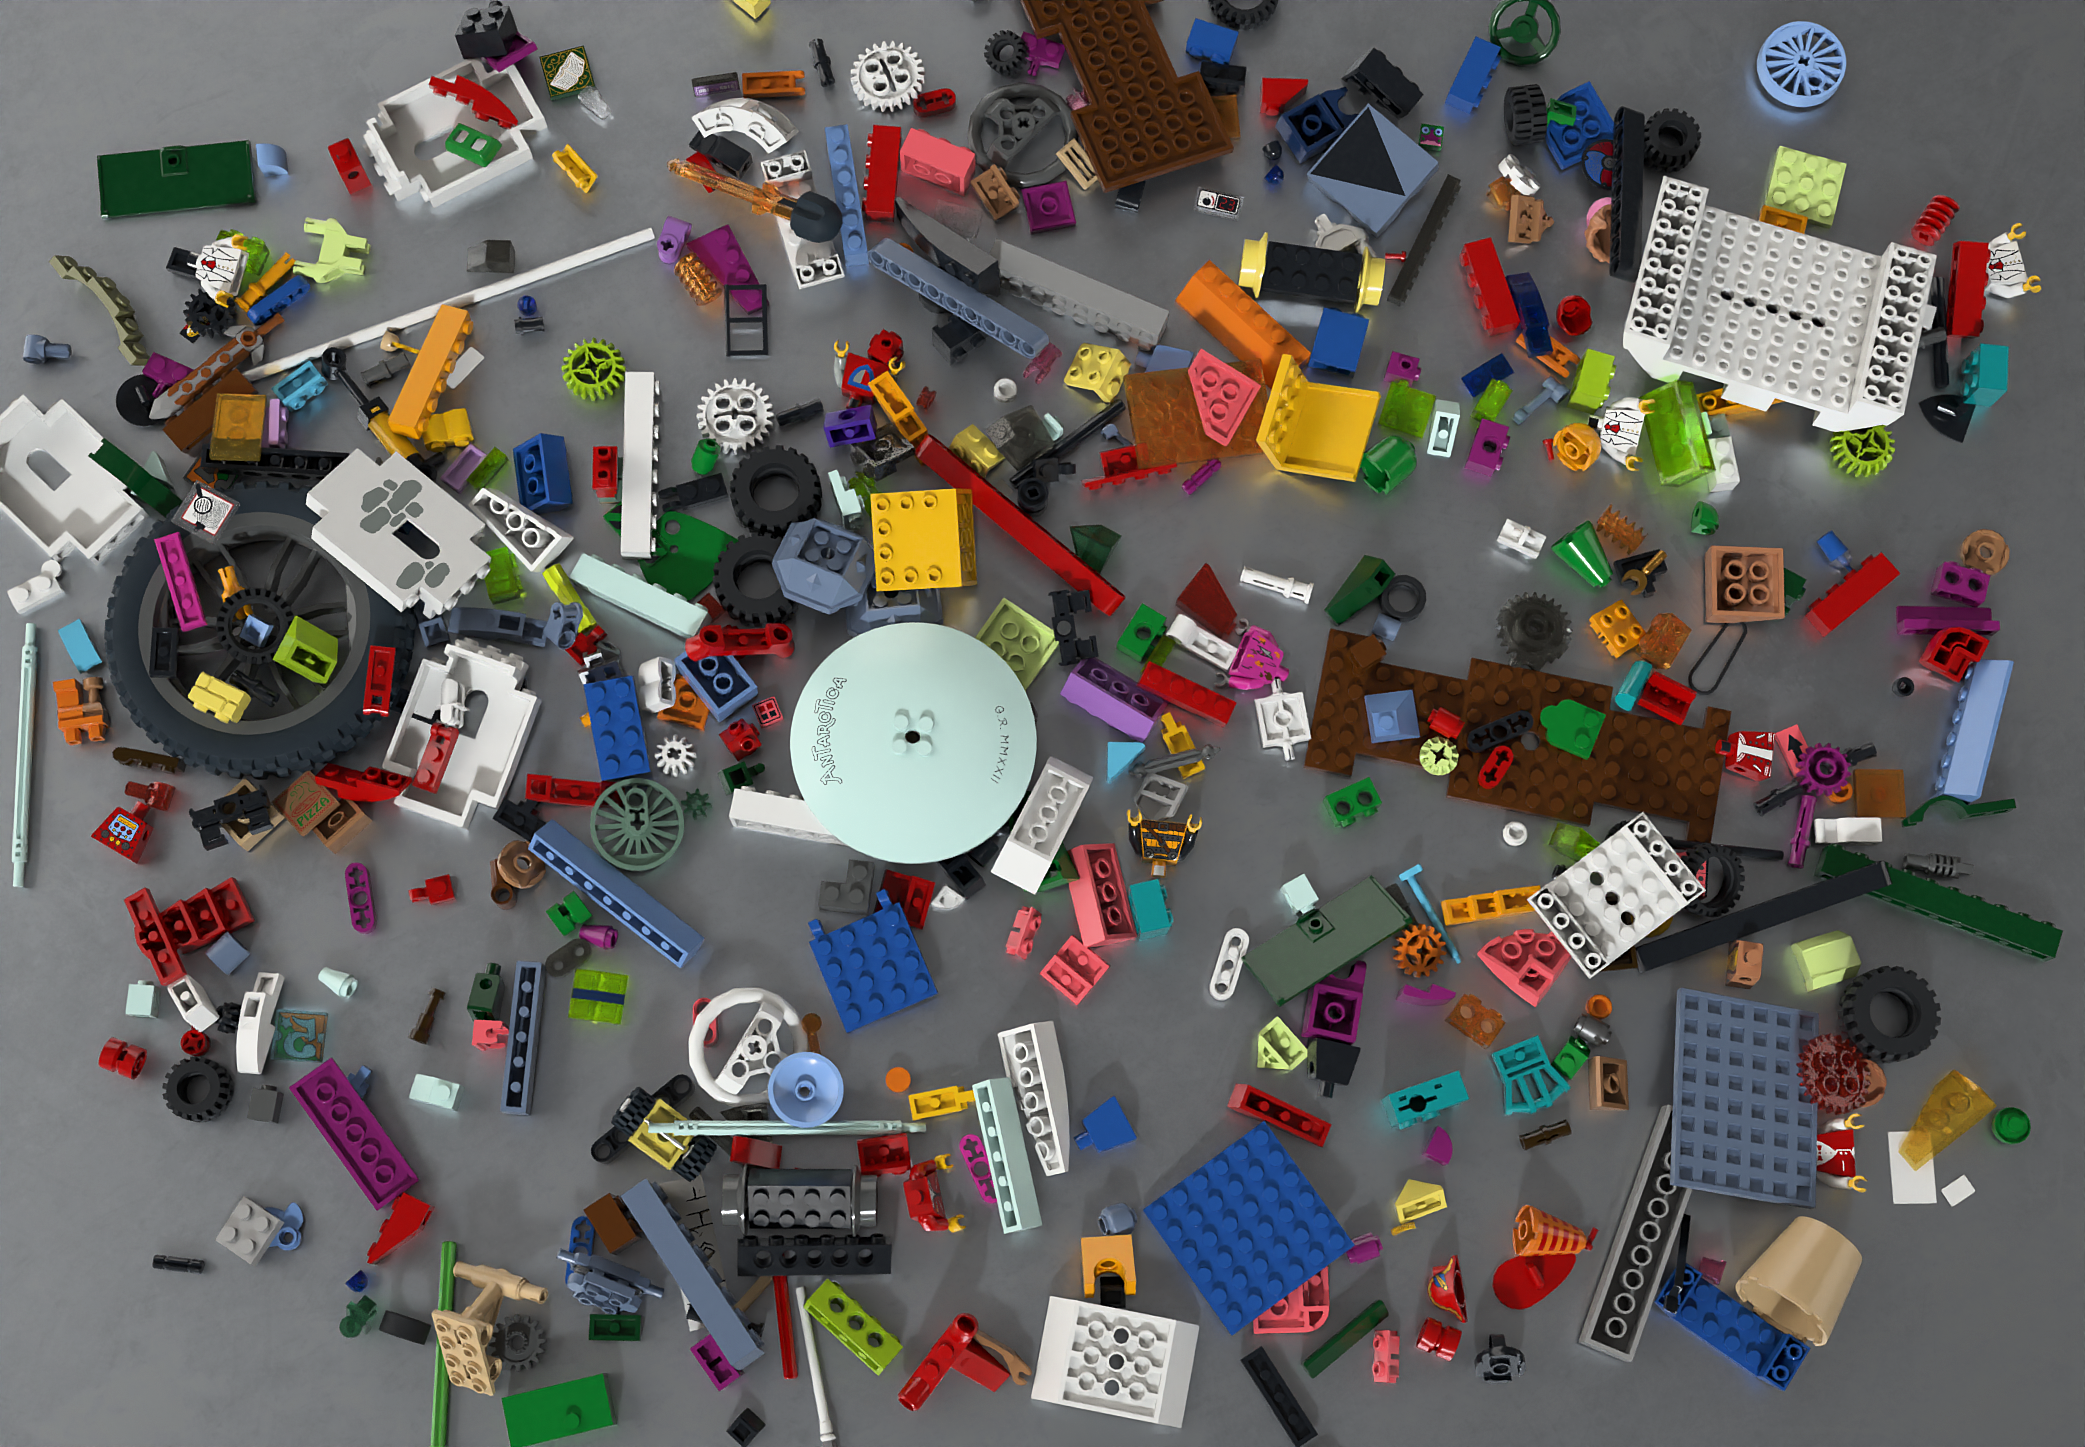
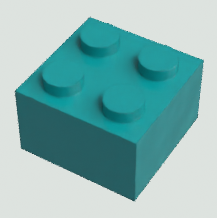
[1960,343,2009,407]
[1127,879,1173,941]

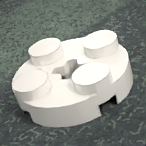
[1498,154,1541,196]

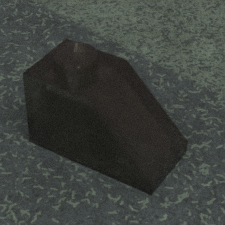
[466,240,515,273]

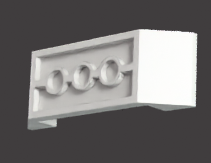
[760,150,845,289]
[991,756,1093,894]

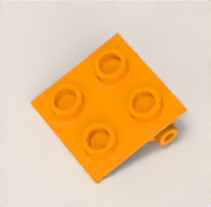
[1589,599,1650,659]

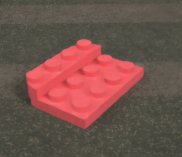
[1253,1266,1330,1334]

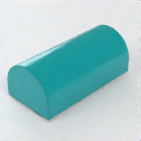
[1615,661,1653,712]

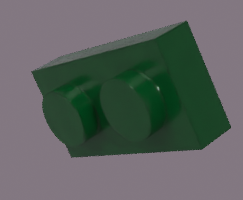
[589,1314,642,1341]

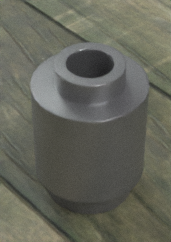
[1573,1013,1612,1047]

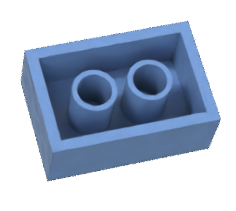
[674,651,758,723]

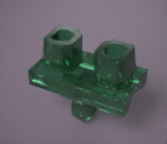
[339,1295,377,1339]

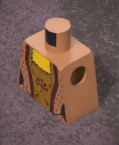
[1725,940,1763,989]

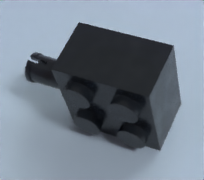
[455,0,518,59]

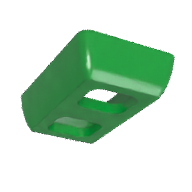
[445,123,502,167]

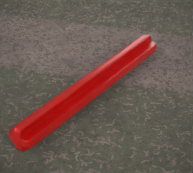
[773,1253,798,1379]

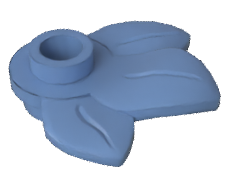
[265,1202,304,1251]

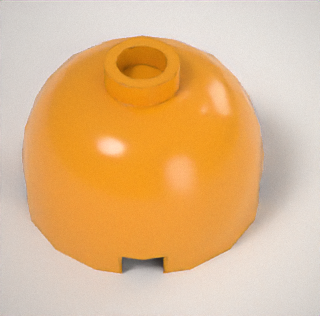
[1553,423,1602,471]

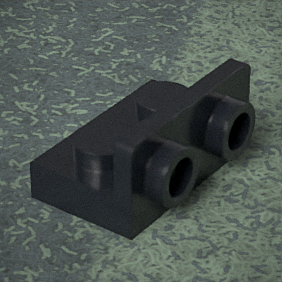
[1200,61,1247,97]

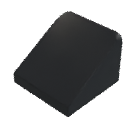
[1100,1276,1126,1308]
[726,1408,766,1447]

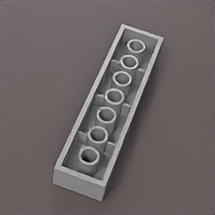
[989,238,1169,351]

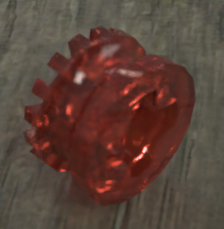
[916,386,937,410]

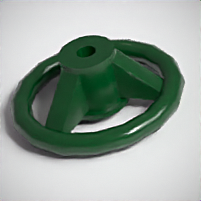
[1488,0,1561,66]

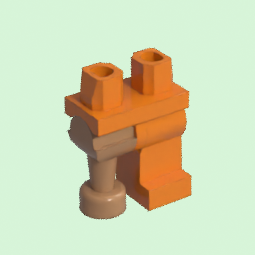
[53,677,110,745]

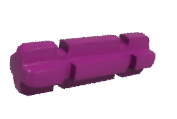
[1182,456,1221,495]

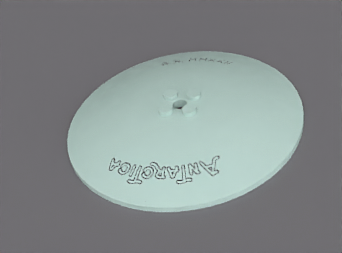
[790,623,1037,864]

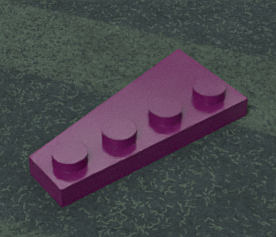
[686,224,769,315]

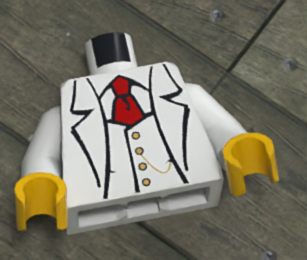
[1984,223,2042,298]
[187,234,249,308]
[1587,397,1655,471]

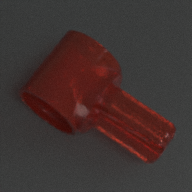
[125,781,176,811]

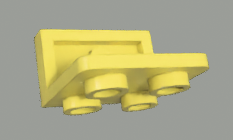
[1064,343,1131,404]

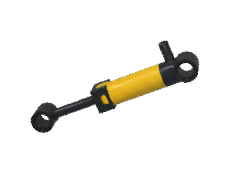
[321,347,445,484]

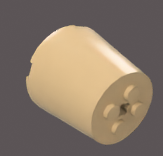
[1735,1216,1862,1346]

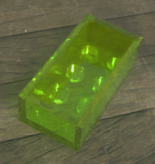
[1638,380,1716,487]

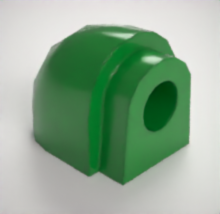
[1691,501,1719,535]

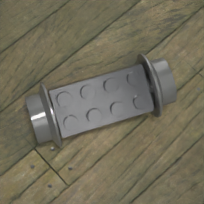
[722,1164,878,1237]

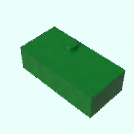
[501,1373,617,1447]

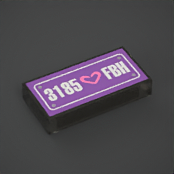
[691,72,740,97]

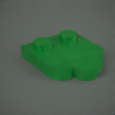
[1540,699,1606,760]

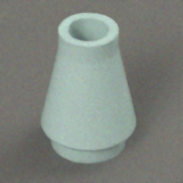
[318,967,358,998]

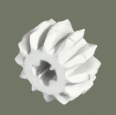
[654,735,697,777]

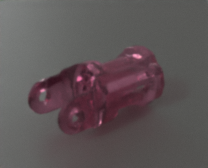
[1023,342,1063,384]

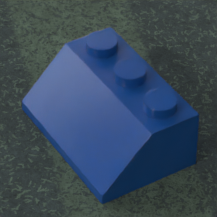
[513,433,573,515]

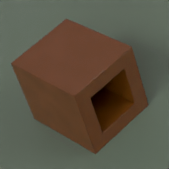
[1346,634,1387,674]

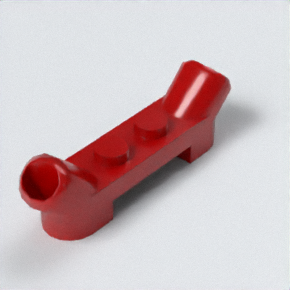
[685,623,795,662]
[898,1313,979,1411]

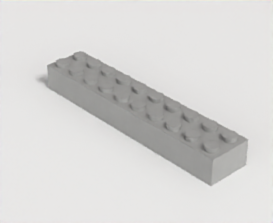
[1578,1104,1692,1362]

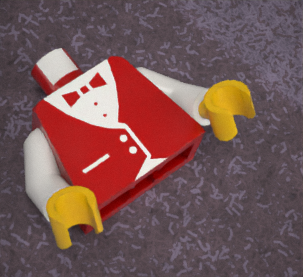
[1816,1114,1868,1193]

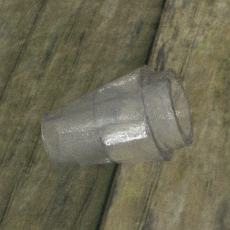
[578,85,612,120]

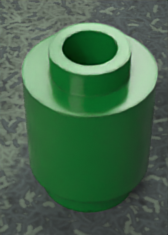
[691,438,721,475]

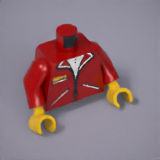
[903,1154,966,1233]

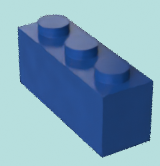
[1445,36,1501,114]

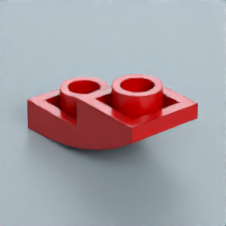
[730,1136,782,1169]

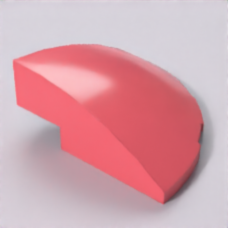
[1477,929,1572,1008]

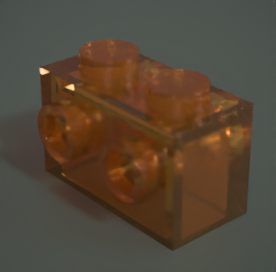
[1635,613,1692,669]

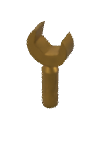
[1621,550,1667,595]

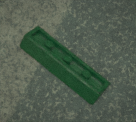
[1301,1300,1389,1379]

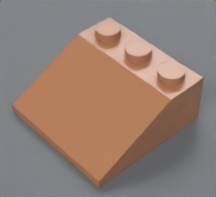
[1705,546,1785,623]

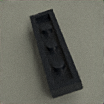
[1240,1346,1318,1447]

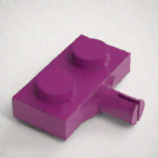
[1021,31,1066,76]
[142,352,194,398]

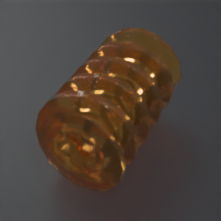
[673,252,722,306]
[1596,504,1649,555]

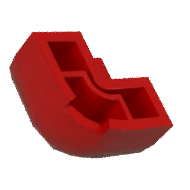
[1919,627,1990,683]

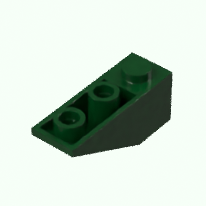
[1324,555,1396,625]

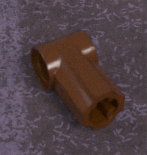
[490,859,517,910]

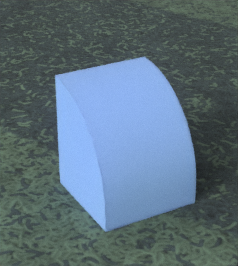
[256,143,288,177]

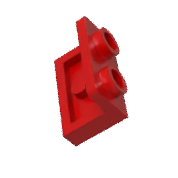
[1637,671,1697,726]
[857,1133,911,1177]

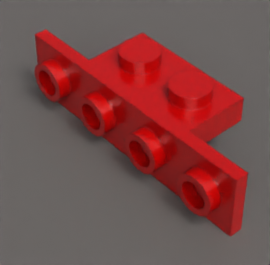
[1081,442,1177,490]

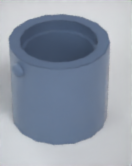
[205,931,250,975]

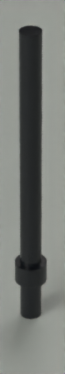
[1663,836,1784,860]

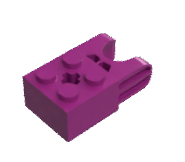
[1301,960,1367,1045]

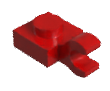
[565,625,608,667]
[408,874,456,905]

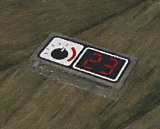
[1193,187,1244,221]

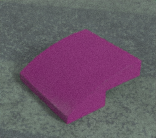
[1396,984,1456,1006]

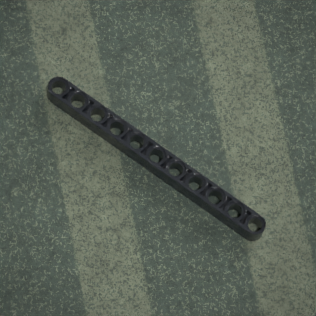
[1635,860,1893,973]

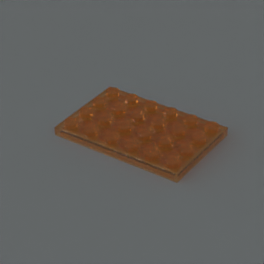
[1123,359,1268,469]

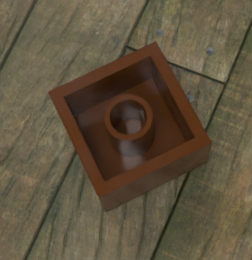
[583,1193,643,1255]

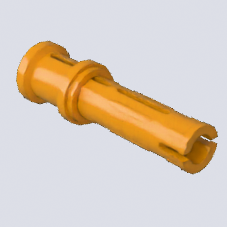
[234,252,296,313]

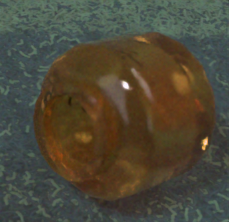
[1486,176,1521,212]

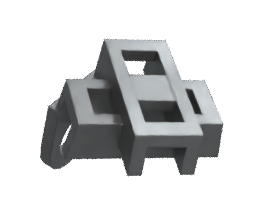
[577,640,624,686]

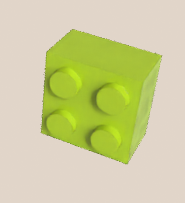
[1567,348,1616,415]

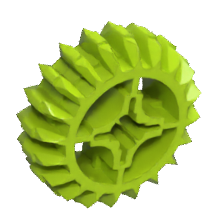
[561,337,626,401]
[1830,424,1895,477]

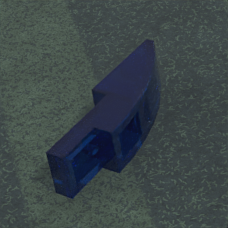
[1505,272,1553,358]

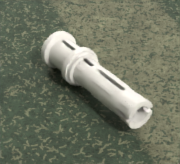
[1240,566,1314,604]

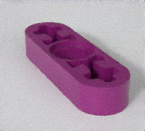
[345,863,377,934]

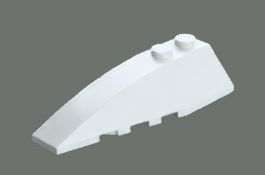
[998,1021,1070,1176]

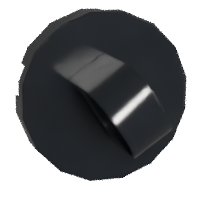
[1474,1334,1526,1384]

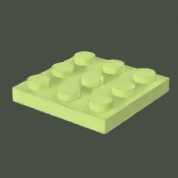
[1764,146,1847,229]
[975,598,1059,692]

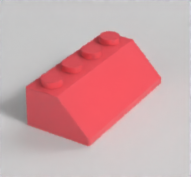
[1067,843,1137,948]

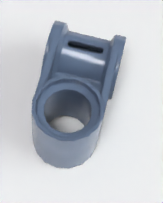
[544,602,583,650]

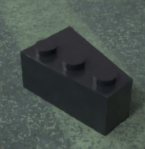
[1341,48,1424,120]
[932,295,989,366]

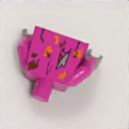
[1214,618,1289,690]

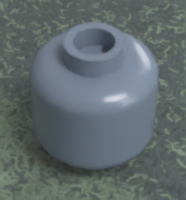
[1098,1203,1137,1236]

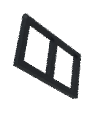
[724,284,768,357]

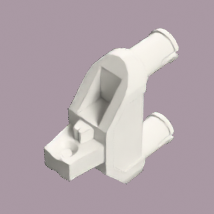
[1314,213,1378,258]

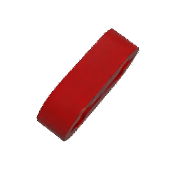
[913,88,956,118]
[1478,746,1514,789]

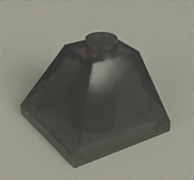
[985,405,1056,471]

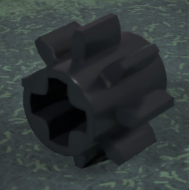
[214,1002,241,1034]

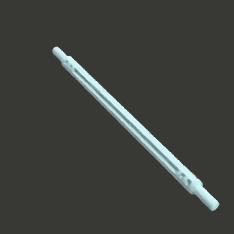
[12,623,38,887]
[648,1120,926,1136]

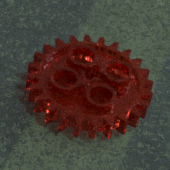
[1796,1033,1871,1115]

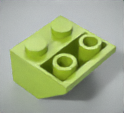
[273,616,338,684]

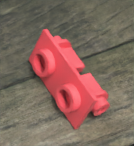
[1005,906,1042,960]
[1372,1330,1400,1383]

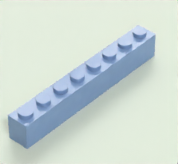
[528,819,705,968]

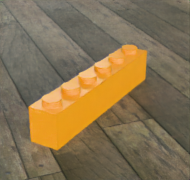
[387,304,473,440]

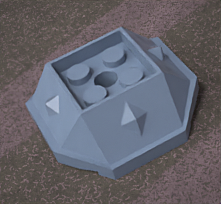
[772,518,875,615]
[845,574,943,637]

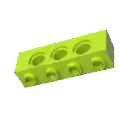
[803,1278,903,1376]

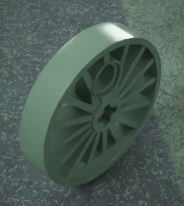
[590,778,684,872]

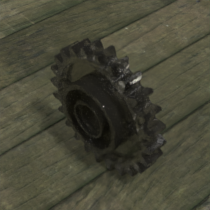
[1495,592,1573,667]

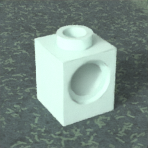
[1280,874,1319,915]
[125,980,161,1018]

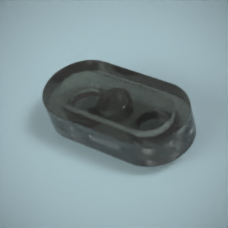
[545,938,592,978]

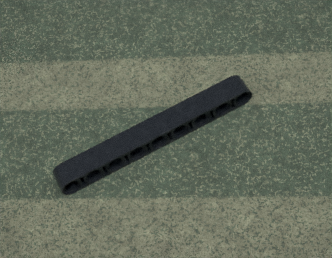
[1609,106,1645,283]

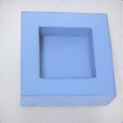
[239,614,274,647]

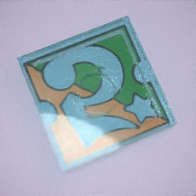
[270,1009,328,1063]

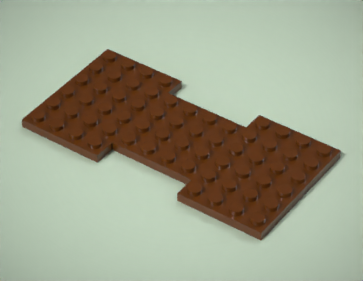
[1020,0,1234,193]

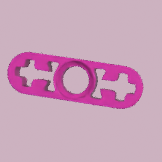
[959,1134,997,1204]

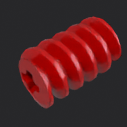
[1911,195,1960,246]

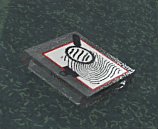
[171,480,241,545]

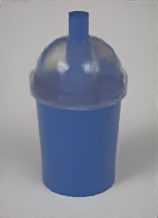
[1816,530,1853,572]

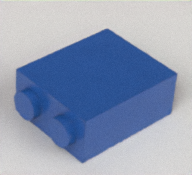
[1308,307,1369,379]

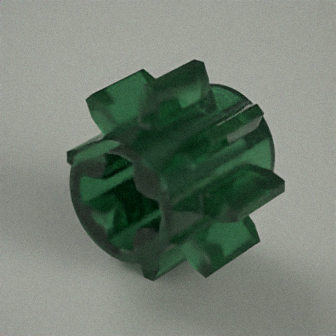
[681,788,712,820]

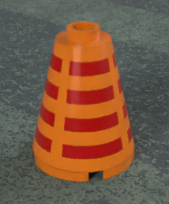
[1512,1205,1587,1256]

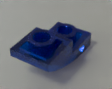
[1461,353,1515,398]

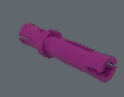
[1788,795,1817,869]

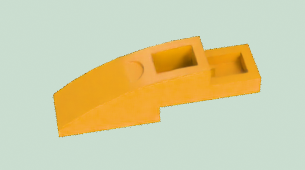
[1695,388,1785,416]

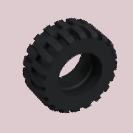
[729,445,822,539]
[713,532,798,628]
[1838,966,1941,1063]

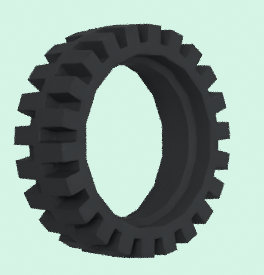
[1680,843,1745,917]

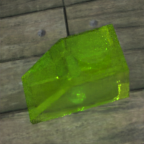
[1549,823,1600,862]

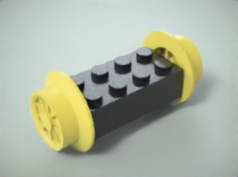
[1238,232,1385,312]

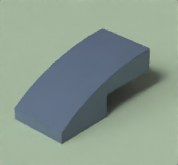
[413,599,449,647]

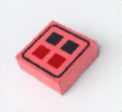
[752,696,784,729]

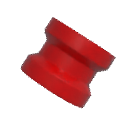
[181,1030,211,1057]

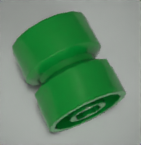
[546,891,593,937]

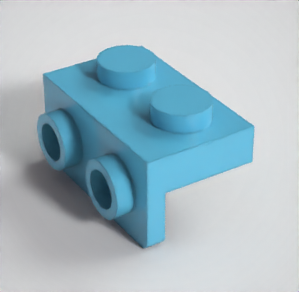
[271,360,328,412]

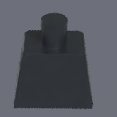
[1307,1038,1361,1098]

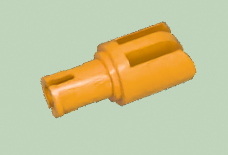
[218,566,254,623]

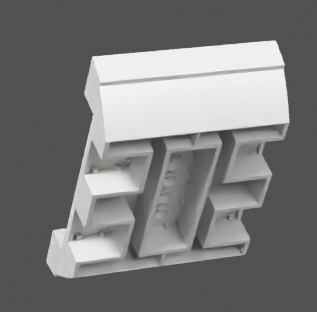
[1623,176,1937,432]

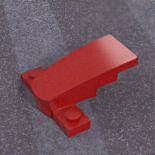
[124,877,255,986]

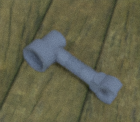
[1513,376,1571,425]

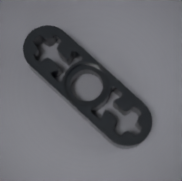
[1466,710,1533,753]

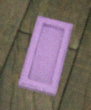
[440,442,490,494]

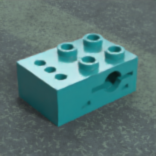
[1381,1070,1469,1130]

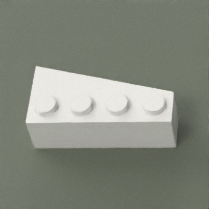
[468,488,574,572]

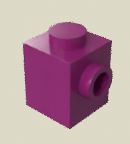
[1383,351,1422,388]

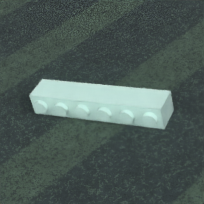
[569,553,712,639]
[972,1077,1042,1234]

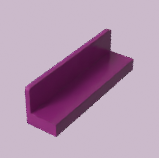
[1896,606,2000,636]

